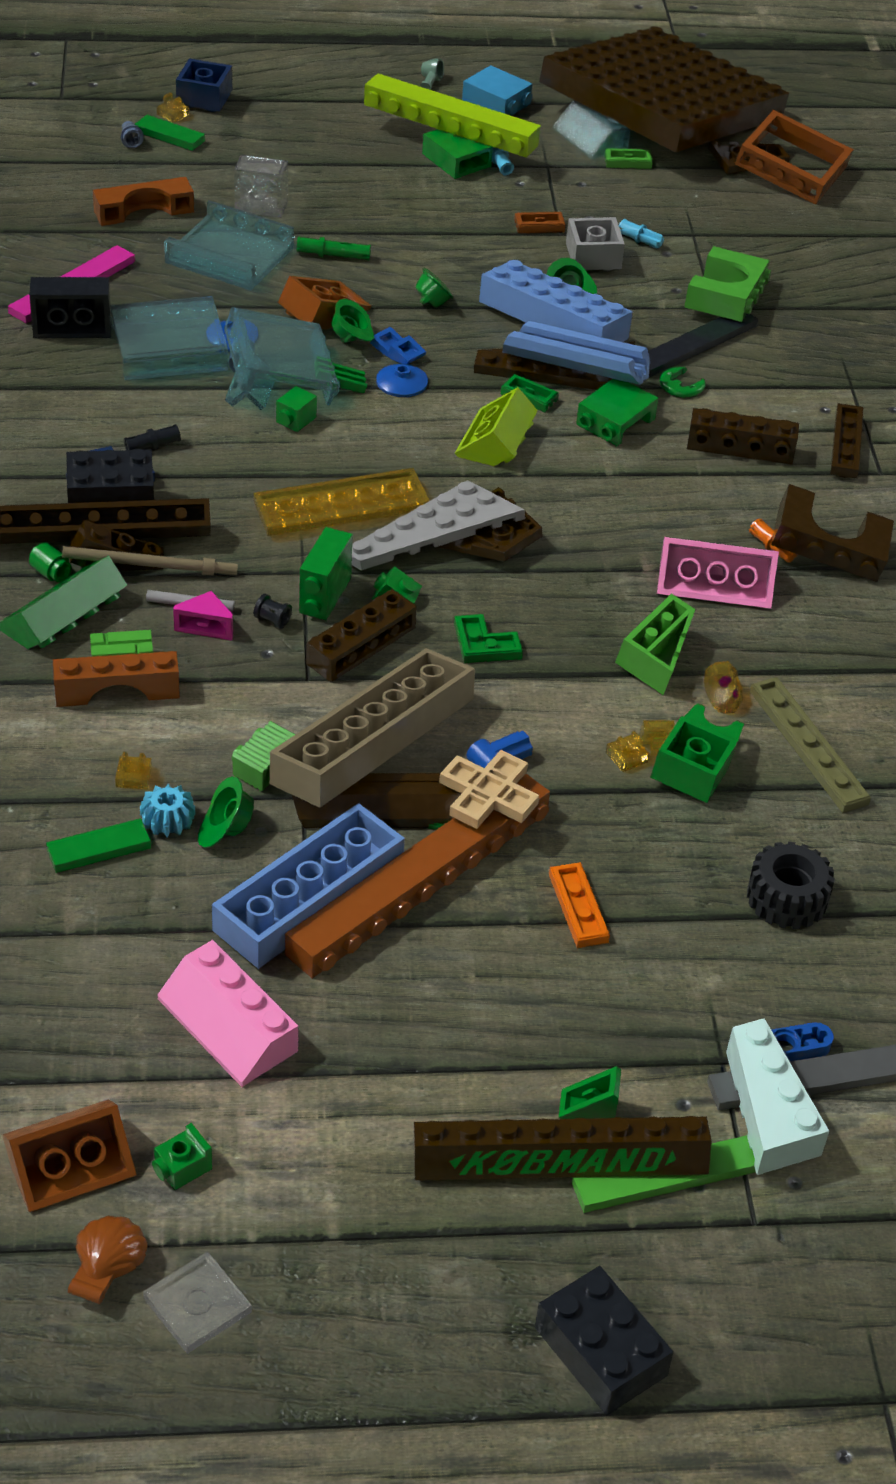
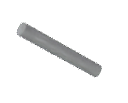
[146,590,235,613]

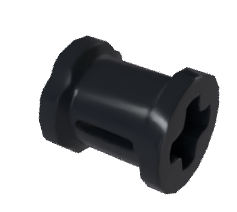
[253,593,292,629]

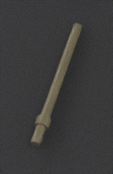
[62,546,238,576]

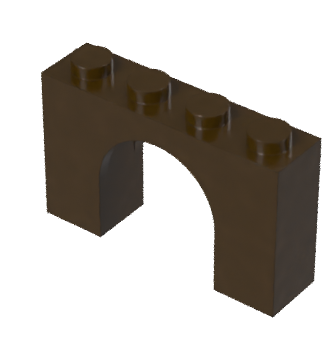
[771,484,894,582]

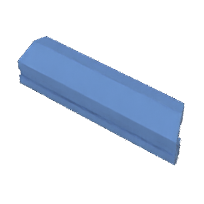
[503,321,650,385]

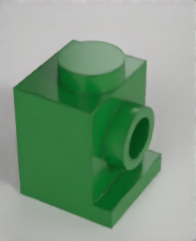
[152,1123,212,1190]

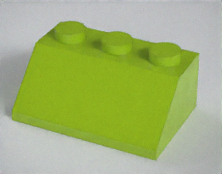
[455,387,538,466]

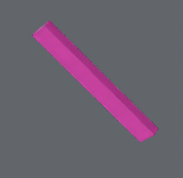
[8,245,135,323]

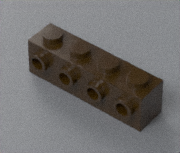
[687,408,799,464]
[306,589,417,682]

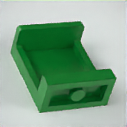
[576,379,658,446]

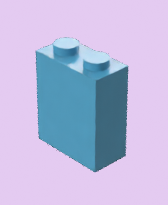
[462,65,533,116]

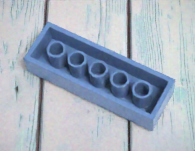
[479,260,633,342]
[212,803,405,969]

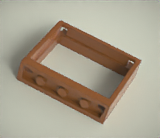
[735,110,854,205]

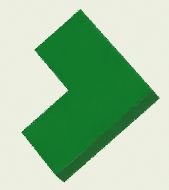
[454,614,523,663]

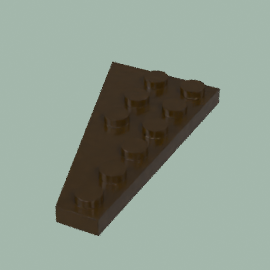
[474,341,635,390]

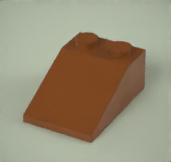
[278,276,372,331]

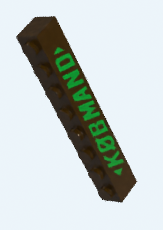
[414,1116,712,1180]

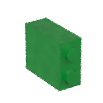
[422,129,493,179]
[299,527,353,620]

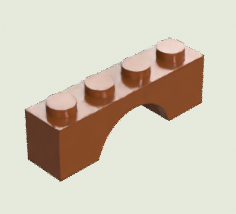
[93,177,194,226]
[53,651,180,707]

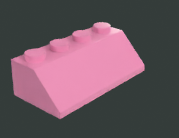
[657,537,779,609]
[157,940,298,1087]

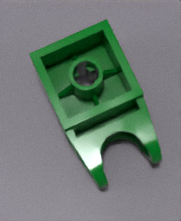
[650,703,744,803]

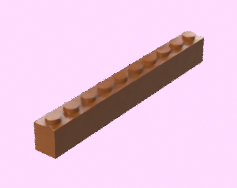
[285,774,550,979]

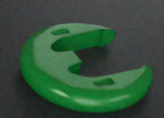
[659,367,706,398]

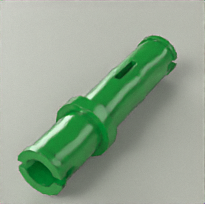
[296,236,371,261]

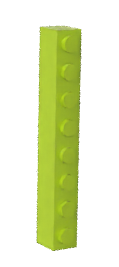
[364,73,541,158]

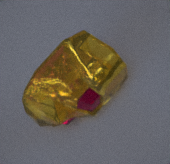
[703,661,743,714]

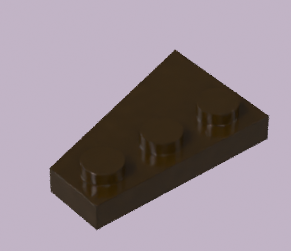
[708,141,790,174]

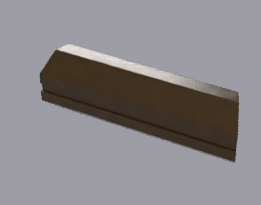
[292,773,461,828]

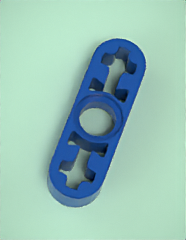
[772,1022,834,1062]

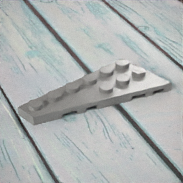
[352,480,525,570]

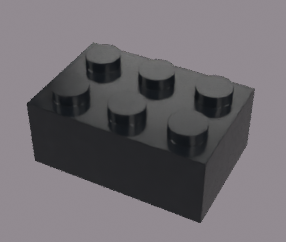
[29,277,112,338]
[66,449,154,503]
[535,1266,673,1416]

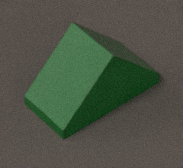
[558,1066,622,1119]

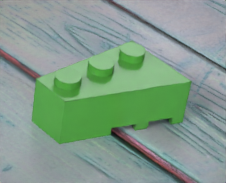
[615,593,695,695]

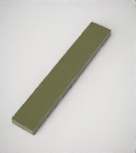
[750,677,871,813]

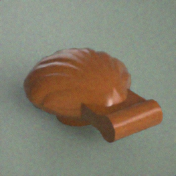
[68,1215,148,1305]

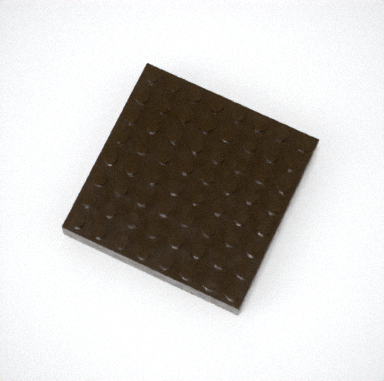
[539,26,789,152]

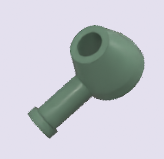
[420,58,444,90]

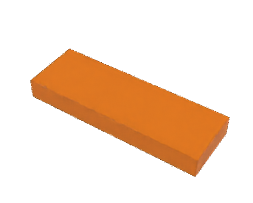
[549,862,610,948]

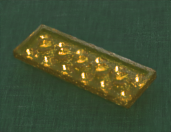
[254,468,430,536]

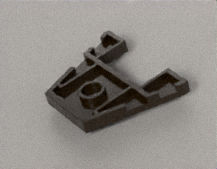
[428,487,543,562]

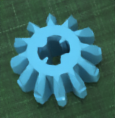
[140,783,195,837]

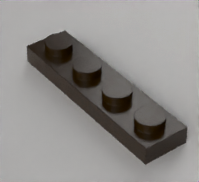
[830,403,863,478]

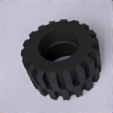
[747,842,835,929]

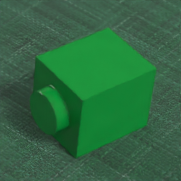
[276,386,317,432]

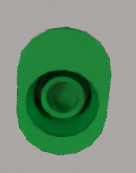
[546,257,597,294]
[415,267,453,307]
[331,299,374,343]
[198,776,254,848]

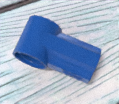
[466,731,533,768]

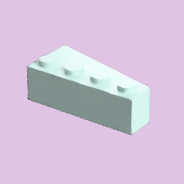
[726,1018,829,1175]

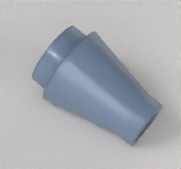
[121,121,144,148]

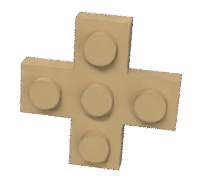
[439,750,539,829]

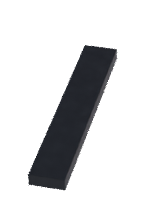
[648,314,758,378]

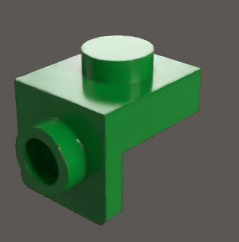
[372,566,422,604]

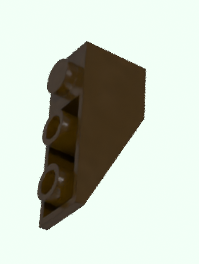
[70,520,164,571]

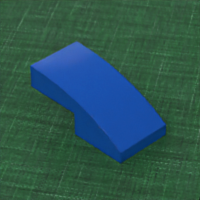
[370,327,426,365]

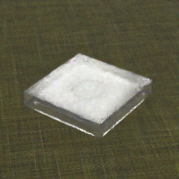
[143,1251,252,1354]

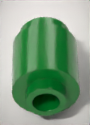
[29,543,72,582]

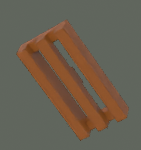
[514,212,565,233]

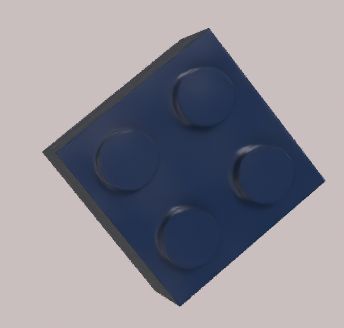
[176,58,233,112]

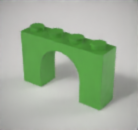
[684,246,771,322]

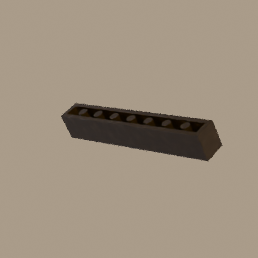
[0,498,211,544]

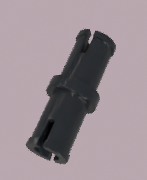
[124,424,181,451]

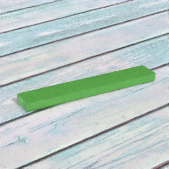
[571,1135,756,1213]

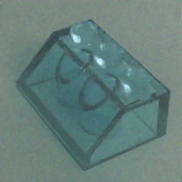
[553,100,630,160]

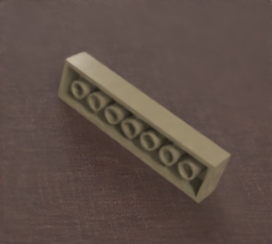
[270,648,475,807]

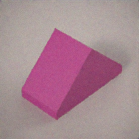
[173,591,233,640]

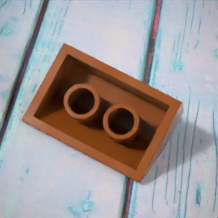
[2,1099,137,1212]

